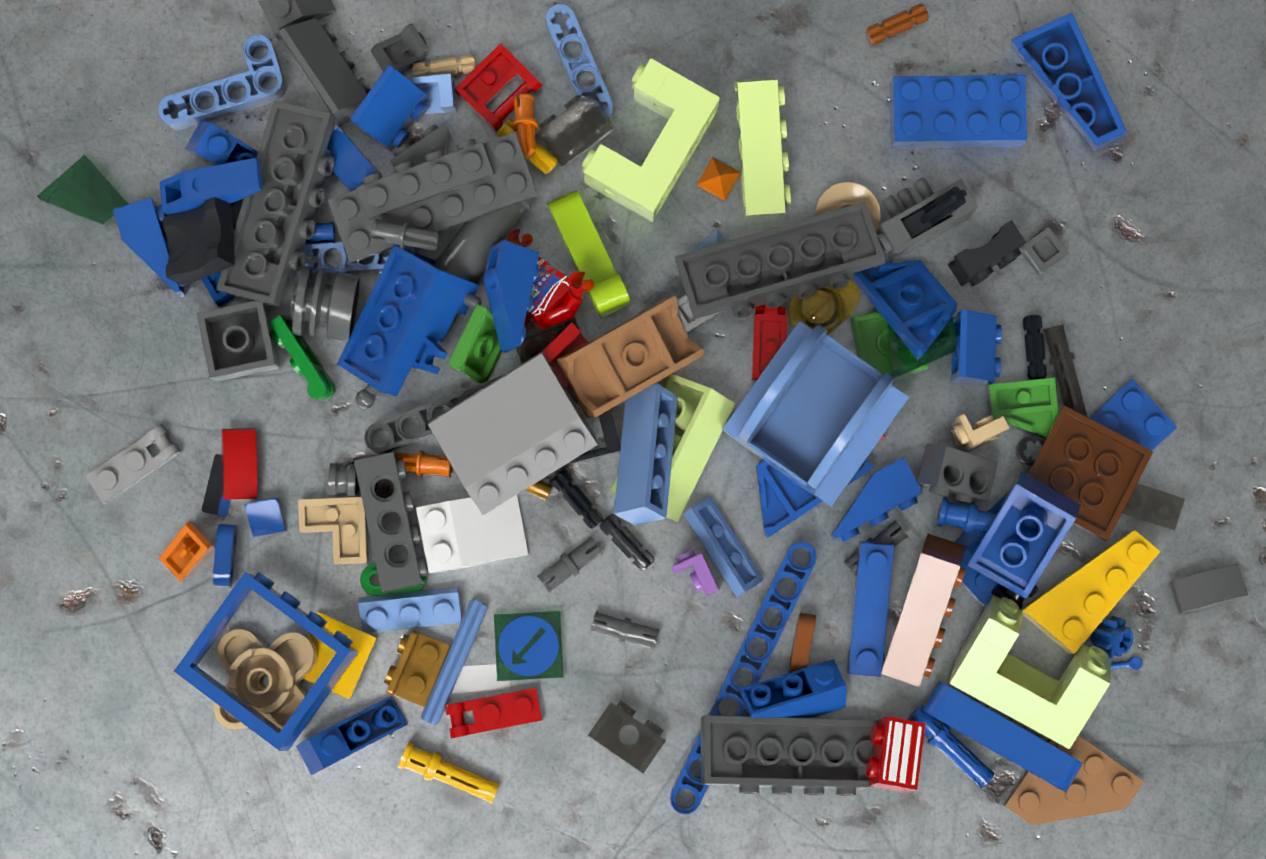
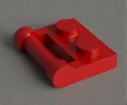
[454,43,542,132]

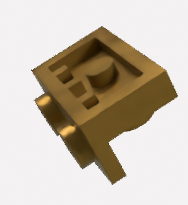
[384,630,451,707]

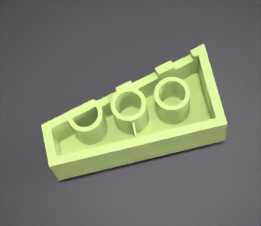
[734,78,791,216]

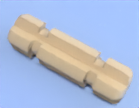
[412,54,476,77]

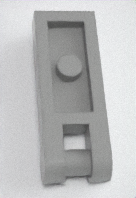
[85,424,181,504]

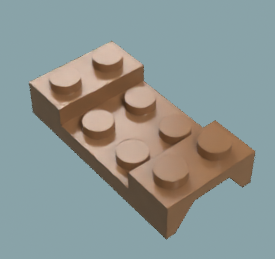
[556,296,705,418]

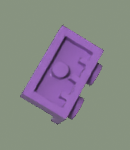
[671,550,719,596]

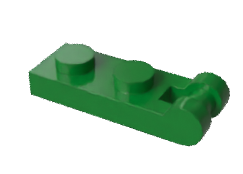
[269,315,335,399]

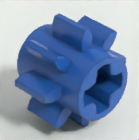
[1091,616,1133,659]

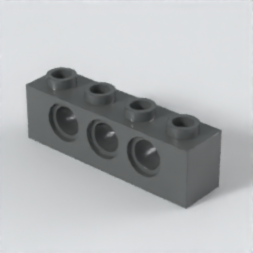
[354,452,428,593]

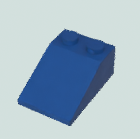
[968,472,1081,599]

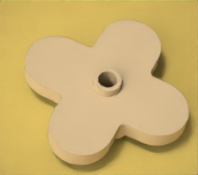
[213,629,318,730]

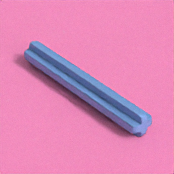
[421,599,488,725]

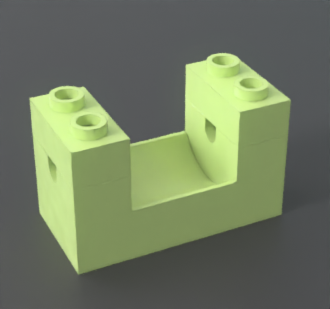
[582,58,720,222]
[950,595,1112,749]

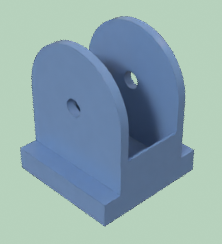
[722,321,909,508]

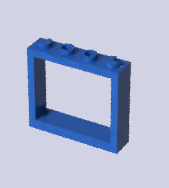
[174,572,359,751]

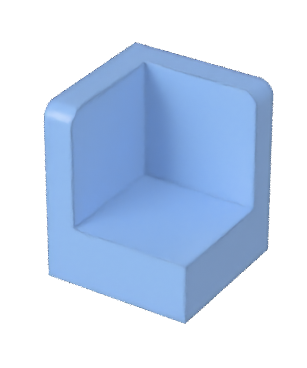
[412,74,457,115]

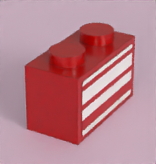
[866,716,925,793]

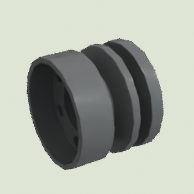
[291,266,360,343]

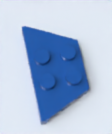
[852,260,957,359]
[756,461,874,538]

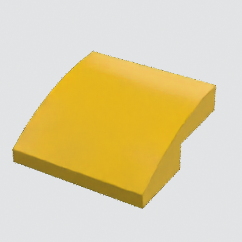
[303,612,377,700]

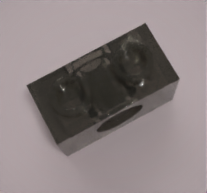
[588,700,666,774]

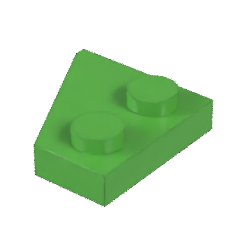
[987,377,1059,438]

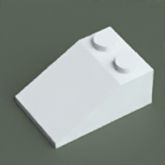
[416,495,529,574]

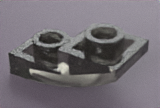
[1122,483,1185,531]

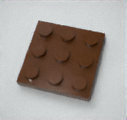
[1027,406,1153,541]

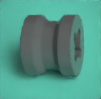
[328,463,358,497]

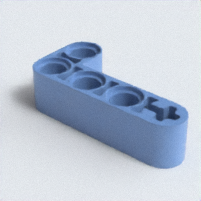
[158,35,286,130]

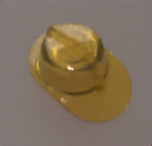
[788,280,860,335]

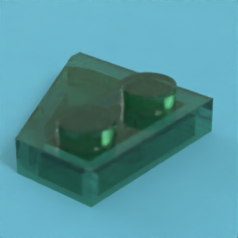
[37,155,128,226]

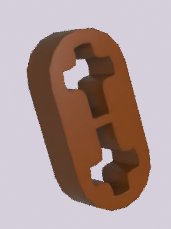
[788,612,816,673]

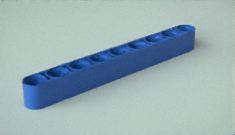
[670,542,817,815]

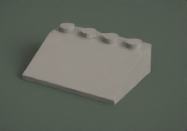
[428,352,598,515]

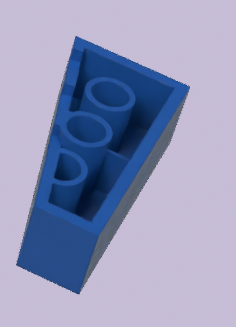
[1010,12,1127,151]

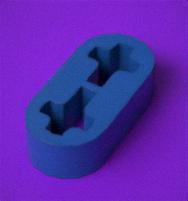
[213,524,237,588]

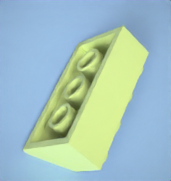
[610,374,736,522]

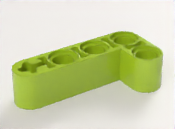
[547,190,631,319]

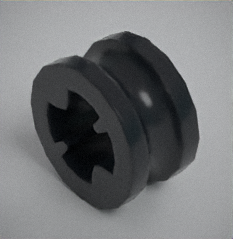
[1016,435,1044,466]

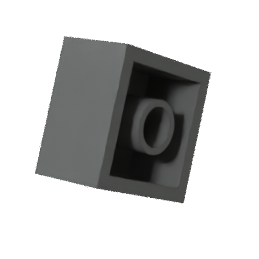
[197,301,280,382]

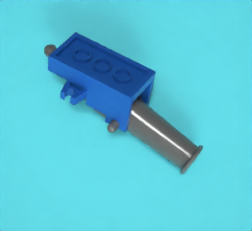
[337,200,532,409]

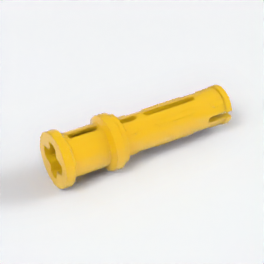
[398,740,500,803]

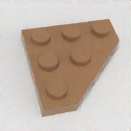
[1004,735,1144,825]

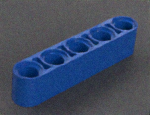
[923,681,1083,793]

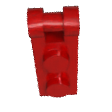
[445,687,543,738]

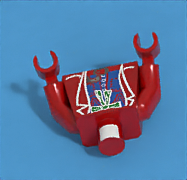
[507,229,594,330]

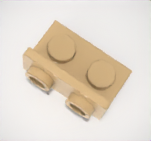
[950,413,1009,453]

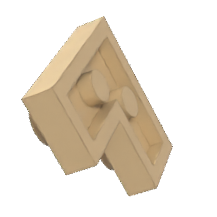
[298,497,368,565]

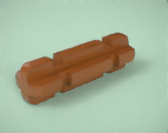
[866,4,929,45]

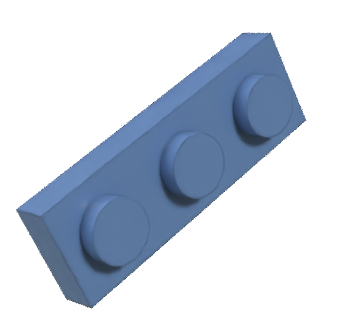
[683,497,764,597]
[358,587,462,633]

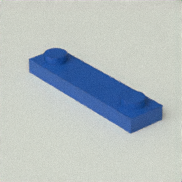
[847,541,894,677]

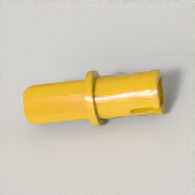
[497,119,558,174]

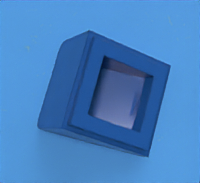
[244,498,286,538]

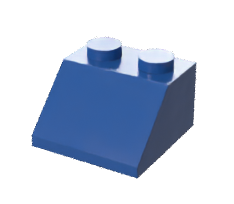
[350,65,429,152]
[951,310,1002,385]

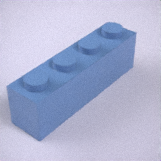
[614,383,678,525]

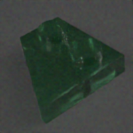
[886,317,956,377]

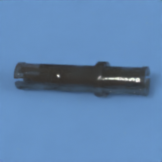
[1043,324,1089,418]

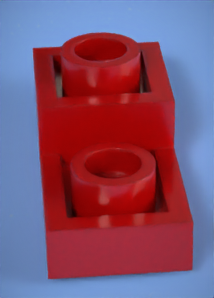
[221,428,257,500]

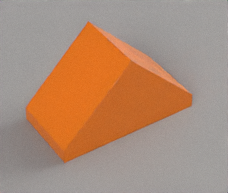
[158,521,215,582]

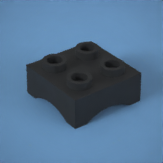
[163,197,235,286]
[948,220,1026,287]

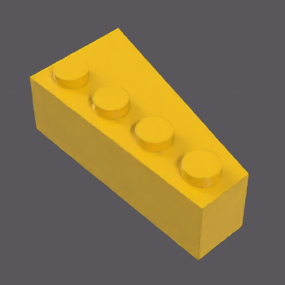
[1020,530,1160,654]

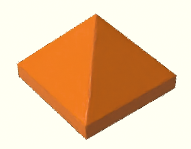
[696,157,741,201]

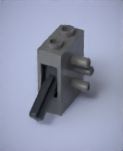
[876,177,978,262]

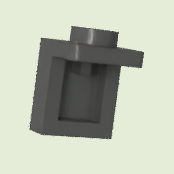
[371,23,428,72]

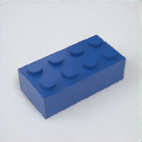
[890,75,1027,149]

